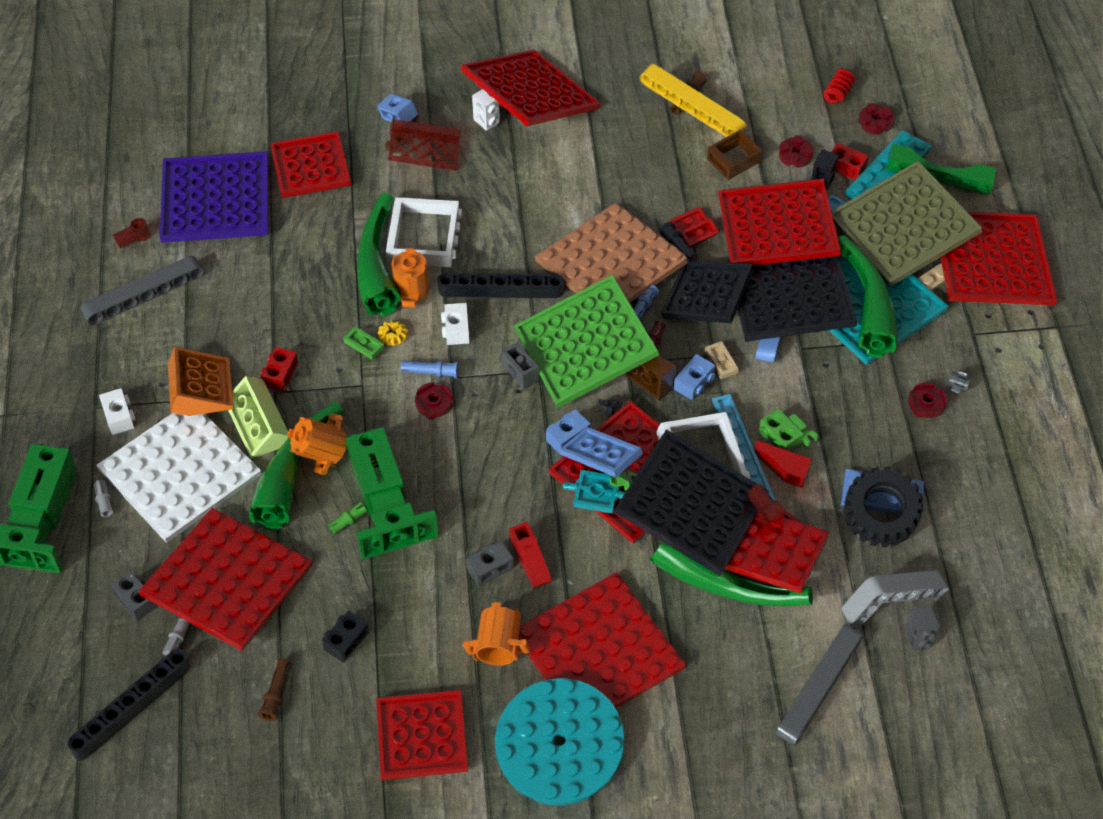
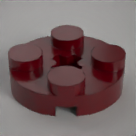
[859,103,894,134]
[779,135,814,168]
[415,382,453,420]
[908,382,948,418]

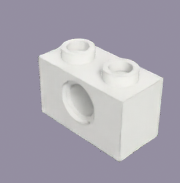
[441,303,469,345]
[99,388,136,435]

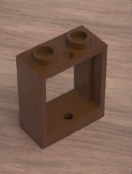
[707,130,762,180]

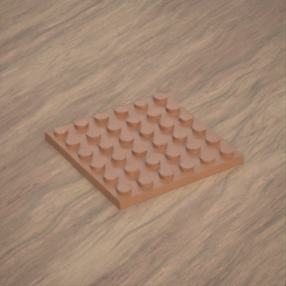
[535,203,688,303]

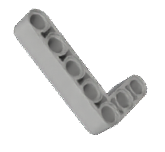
[841,570,949,628]

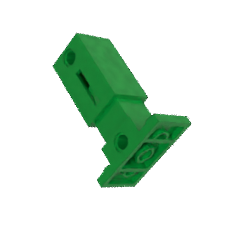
[345,427,439,560]
[0,444,77,573]

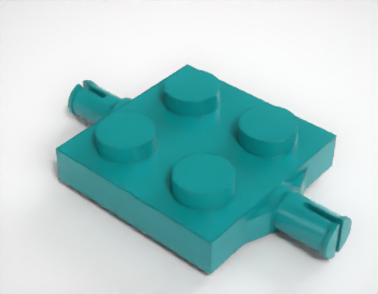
[563,470,625,514]

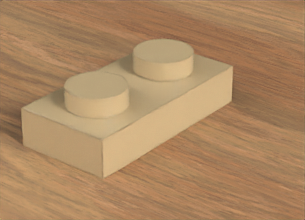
[917,263,945,292]
[705,341,738,379]

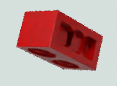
[831,143,869,180]
[260,347,299,392]

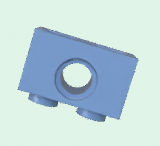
[377,94,418,127]
[674,354,716,401]
[546,409,591,455]

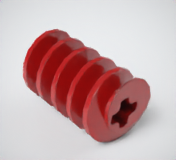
[823,68,856,104]

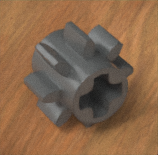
[948,369,971,394]

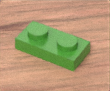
[343,326,385,360]

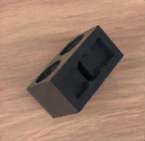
[811,149,839,192]
[322,610,369,663]

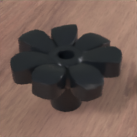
[598,399,623,416]

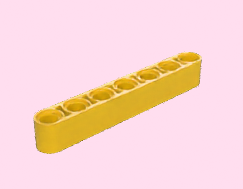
[640,64,746,137]

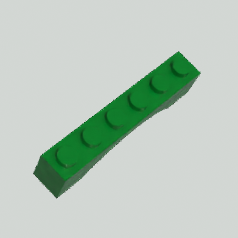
[886,143,996,195]

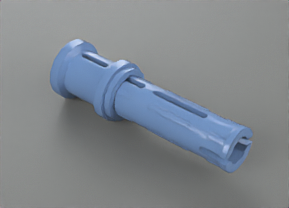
[633,285,659,320]
[401,360,459,379]

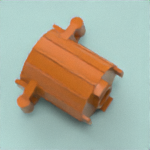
[391,248,430,308]
[287,414,347,475]
[463,602,531,666]

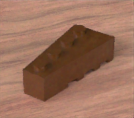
[624,356,676,401]

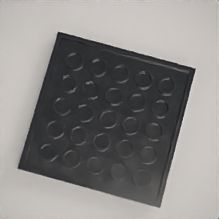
[727,256,857,342]
[614,429,769,576]

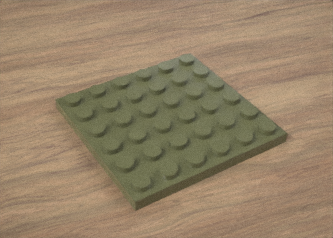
[831,161,982,287]

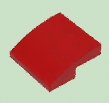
[669,206,719,247]

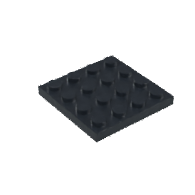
[661,260,754,324]

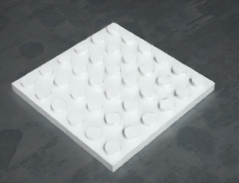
[96,413,262,543]

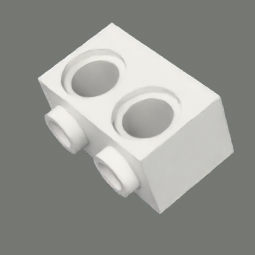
[472,89,500,131]

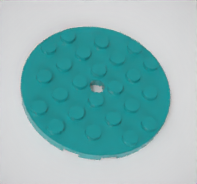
[495,678,624,806]

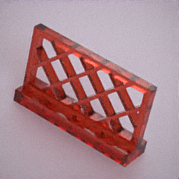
[388,119,461,171]

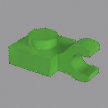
[788,413,818,447]
[609,471,637,491]

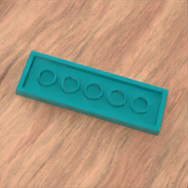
[845,130,932,199]

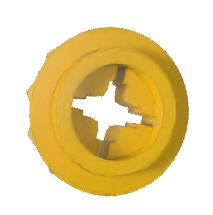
[378,320,408,346]

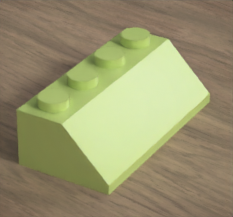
[228,376,288,459]

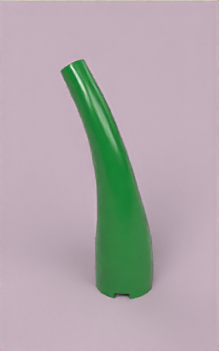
[357,193,401,317]
[838,235,898,358]
[249,401,344,530]
[649,542,813,607]

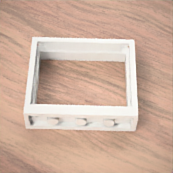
[386,197,462,267]
[656,412,750,479]

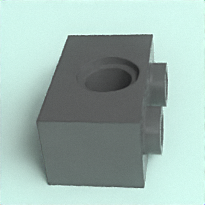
[501,342,539,389]
[466,541,514,586]

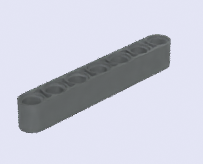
[80,256,204,325]
[776,623,864,746]

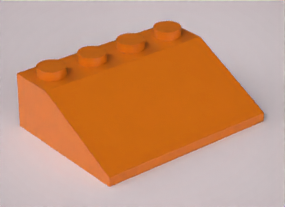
[168,346,234,416]

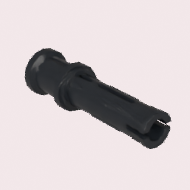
[660,222,698,263]

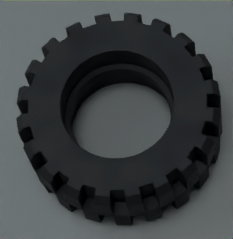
[844,467,923,547]

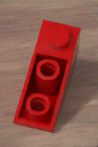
[754,440,812,488]
[509,522,552,589]

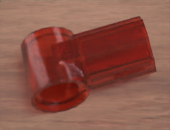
[113,218,151,249]
[746,484,785,525]

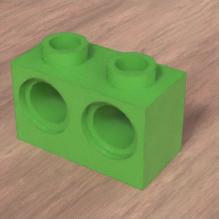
[759,408,804,452]

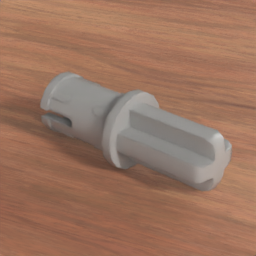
[94,480,113,517]
[162,618,191,656]

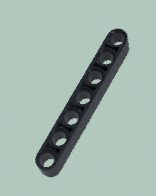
[437,273,564,298]
[68,649,190,760]

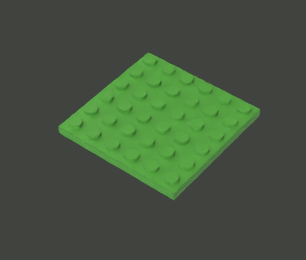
[514,275,659,408]

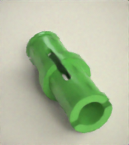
[327,502,367,535]

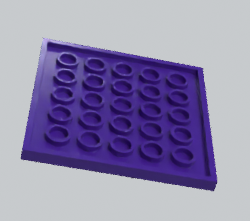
[160,151,269,243]

